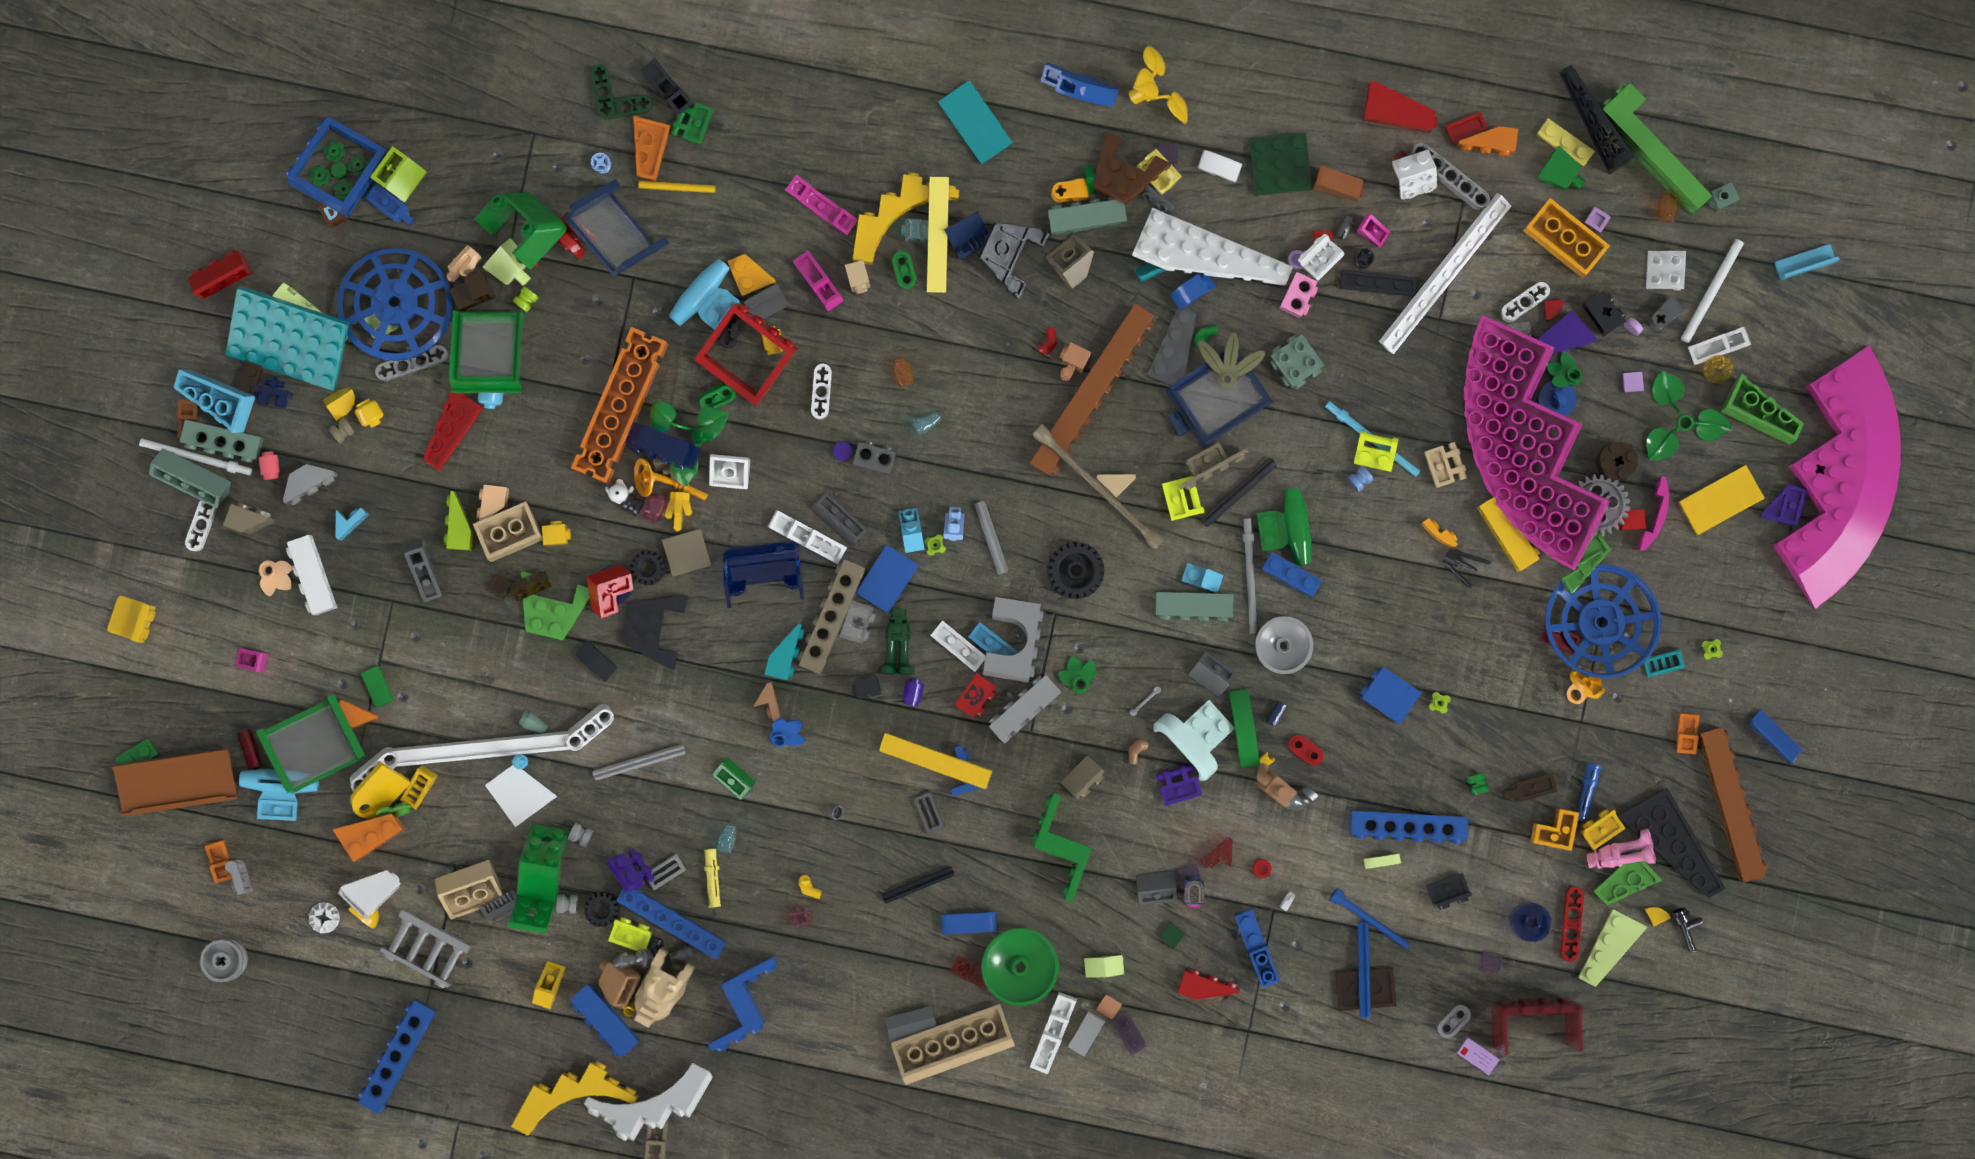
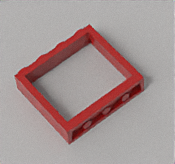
[694,303,798,406]

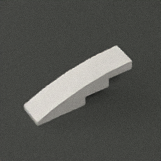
[767,510,847,564]
[1030,992,1077,1074]

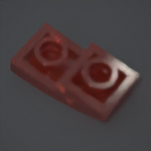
[950,955,987,990]

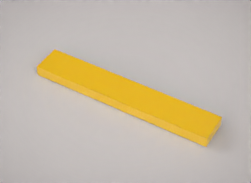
[879,733,993,789]

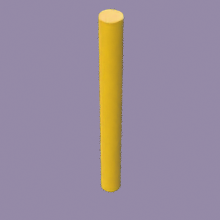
[639,181,716,193]

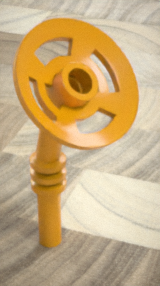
[634,458,708,501]

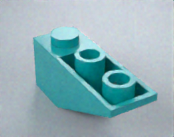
[765,624,805,681]

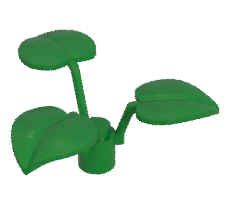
[1646,371,1732,460]
[650,401,729,486]

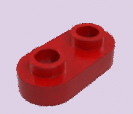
[1288,735,1323,766]

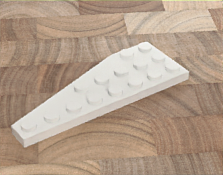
[1132,208,1293,285]

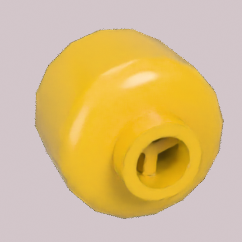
[355,399,384,428]

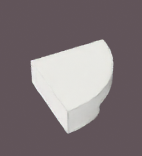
[1279,891,1295,911]

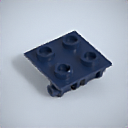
[944,211,988,260]

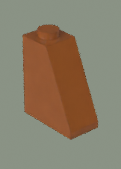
[1312,166,1365,202]

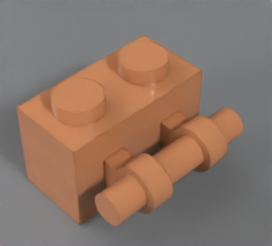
[1060,342,1091,381]

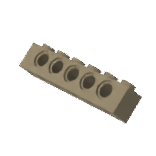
[797,559,866,675]

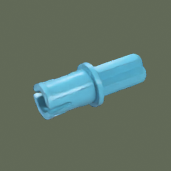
[512,754,528,769]

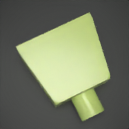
[483,238,531,286]

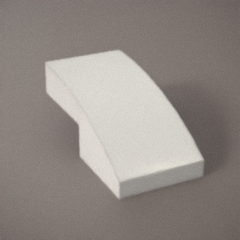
[1197,150,1242,182]

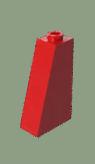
[1363,80,1438,133]

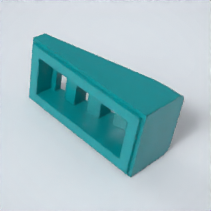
[1644,648,1686,678]

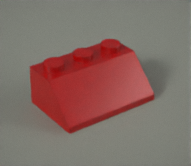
[188,250,253,300]

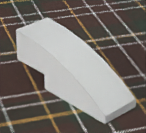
[1688,327,1752,365]

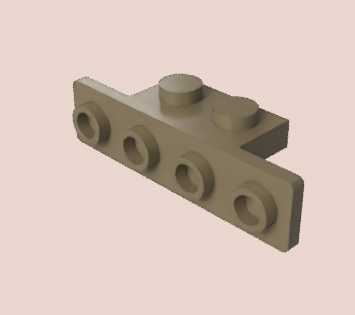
[1179,442,1248,490]

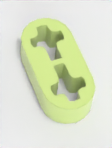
[1364,853,1401,869]

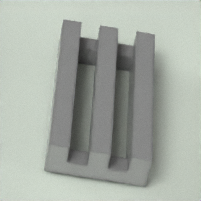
[649,854,687,891]

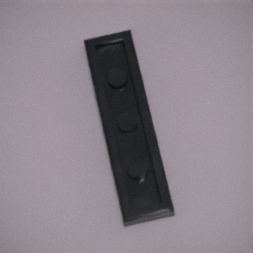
[1339,270,1418,297]

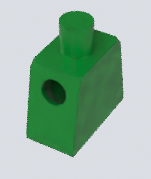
[1536,146,1586,191]

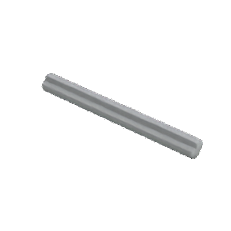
[593,744,686,780]

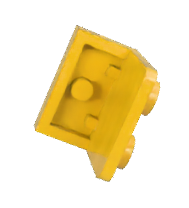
[107,596,156,643]

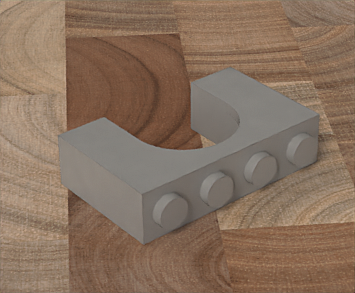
[983,597,1044,682]

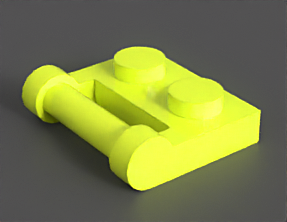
[1354,430,1399,472]
[1162,476,1205,521]

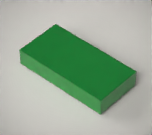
[361,665,395,708]

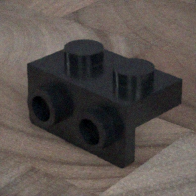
[1426,873,1472,910]

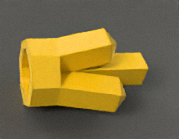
[665,492,692,532]

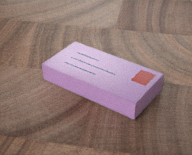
[1456,1037,1500,1075]

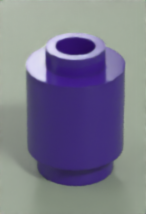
[902,678,924,707]

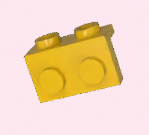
[1580,808,1626,850]

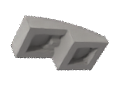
[1068,1011,1105,1056]

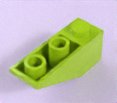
[444,491,474,551]

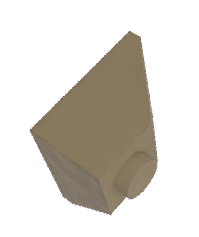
[1045,233,1094,289]

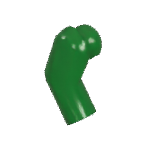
[1194,325,1218,347]

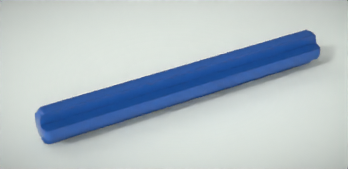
[1358,922,1370,1018]

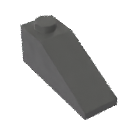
[404,538,442,602]

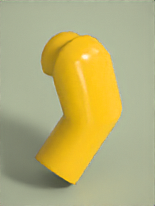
[798,875,822,899]

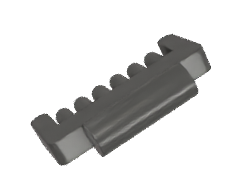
[480,888,517,922]

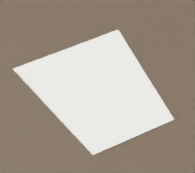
[485,765,557,827]

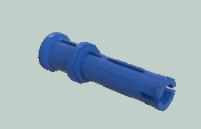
[1577,762,1603,822]

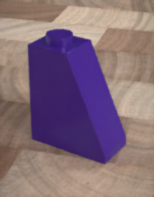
[1537,310,1597,355]

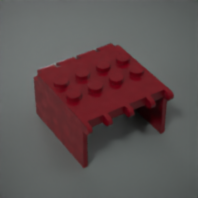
[1491,997,1583,1055]

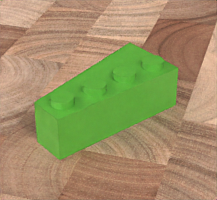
[1721,374,1804,445]

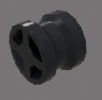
[622,493,645,517]

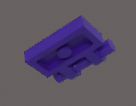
[1156,764,1202,806]
[606,848,655,893]

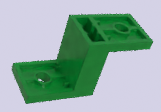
[1031,793,1092,903]
[508,824,570,934]

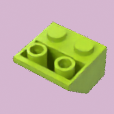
[370,146,427,203]

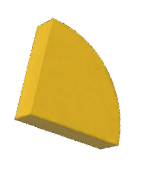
[1644,907,1671,927]

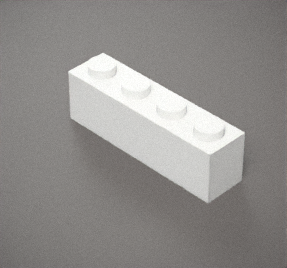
[286,535,337,616]

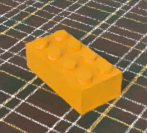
[1523,198,1610,278]

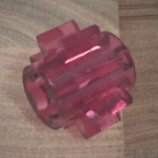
[790,906,813,929]

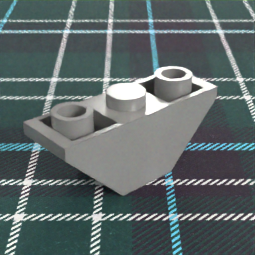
[283,464,338,505]

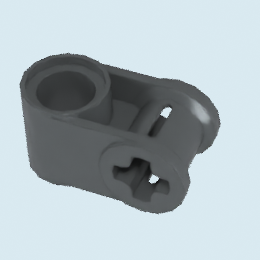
[1648,295,1685,330]

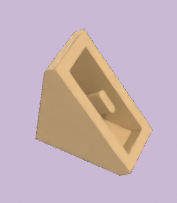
[1096,474,1136,499]

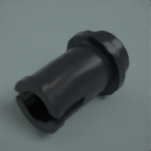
[648,936,664,960]

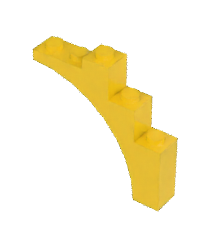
[853,172,959,265]
[511,1061,639,1136]

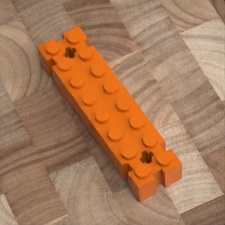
[571,327,669,485]

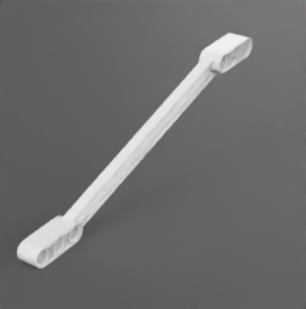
[350,704,614,791]

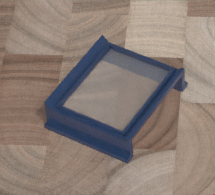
[565,179,669,277]
[1165,351,1273,448]

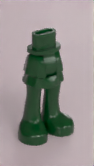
[878,609,915,675]

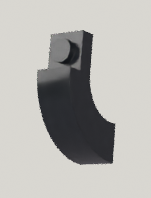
[640,58,693,115]

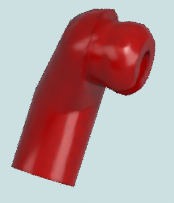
[1038,328,1057,355]

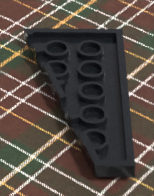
[1559,65,1635,175]
[1617,788,1726,898]

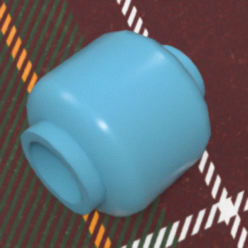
[478,393,504,409]

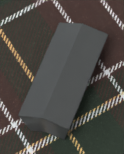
[885,1006,937,1040]

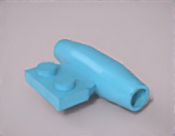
[669,258,741,330]
[239,769,319,821]

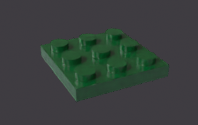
[1249,133,1312,196]

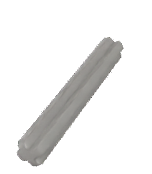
[975,501,1008,575]

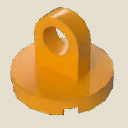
[1567,666,1605,704]

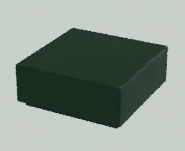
[1158,922,1185,949]

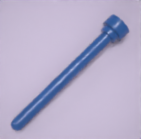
[1329,887,1410,949]

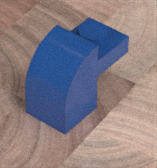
[1170,273,1216,310]

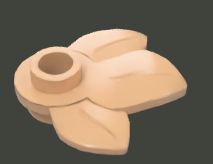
[259,561,293,596]

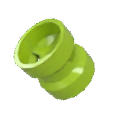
[512,286,539,312]

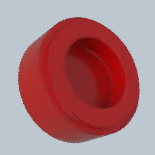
[1252,859,1272,878]

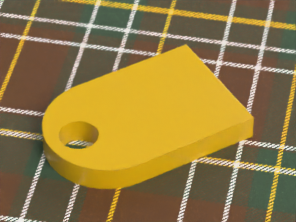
[350,761,411,818]

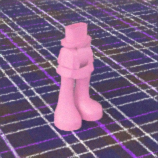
[1586,829,1656,869]

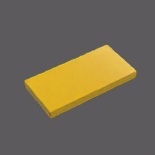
[1678,465,1765,535]

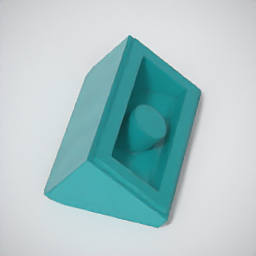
[1135,263,1167,282]

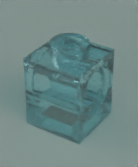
[901,219,929,241]

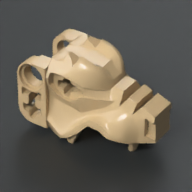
[634,948,696,1028]

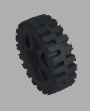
[1048,542,1104,599]

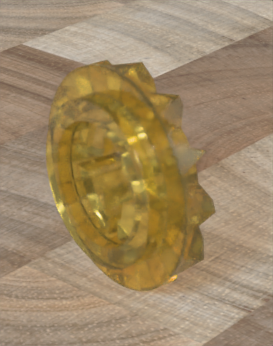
[1703,355,1734,384]

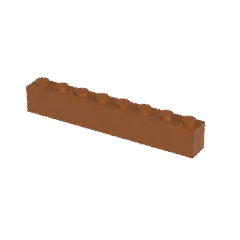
[1697,727,1767,882]

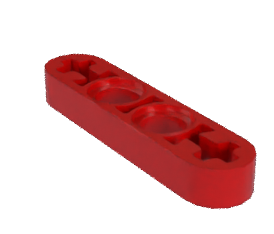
[1560,886,1584,962]

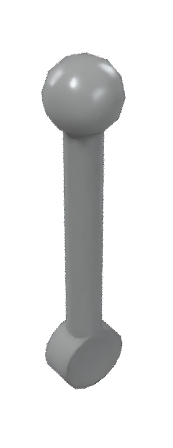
[1129,686,1161,716]

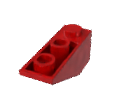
[1177,969,1240,1000]

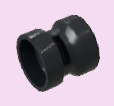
[1353,248,1375,269]

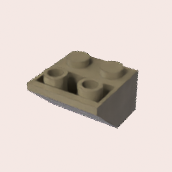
[223,502,275,535]
[1060,755,1104,799]

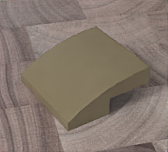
[661,529,711,577]

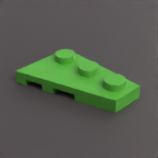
[1593,852,1662,905]

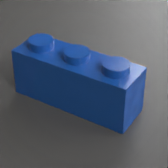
[1261,552,1322,598]

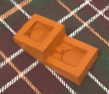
[1676,712,1700,754]
[204,839,232,884]

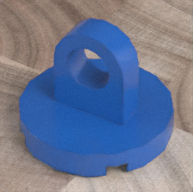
[1537,381,1577,416]

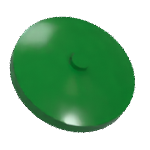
[981,928,1059,1006]

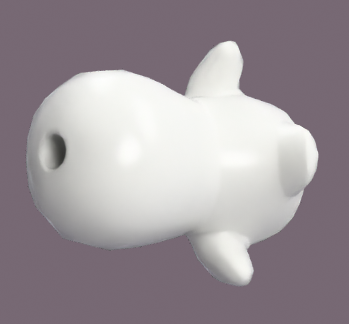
[605,479,634,504]

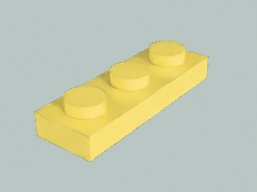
[1536,118,1595,168]

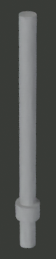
[1242,518,1257,634]

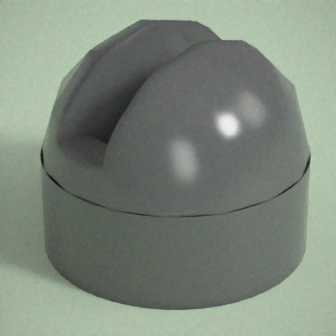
[827,804,844,820]

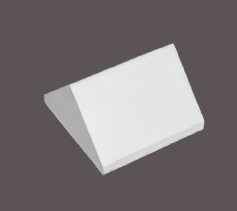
[709,454,751,489]

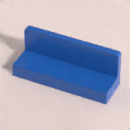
[1747,710,1803,764]

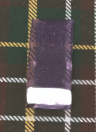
[1111,1012,1148,1056]

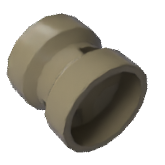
[328,417,355,444]

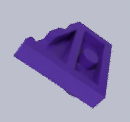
[1760,484,1807,527]

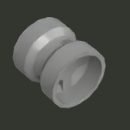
[568,823,593,848]
[556,894,578,914]

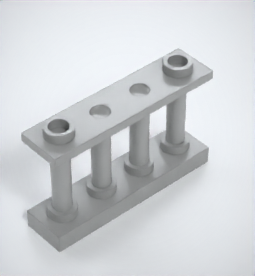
[380,909,473,988]

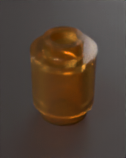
[1657,193,1678,222]
[891,358,915,387]

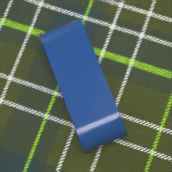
[941,912,997,934]

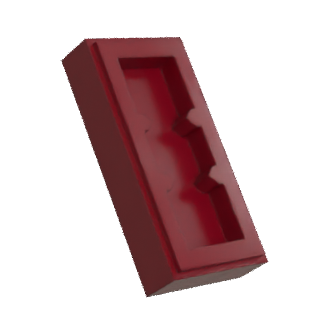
[1539,624,1582,655]

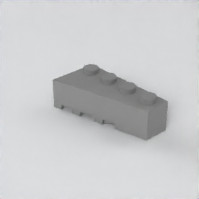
[989,675,1061,744]

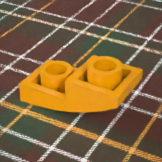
[1421,518,1458,548]

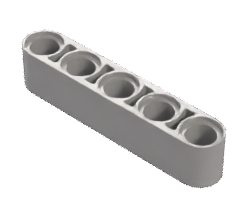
[1410,143,1490,210]

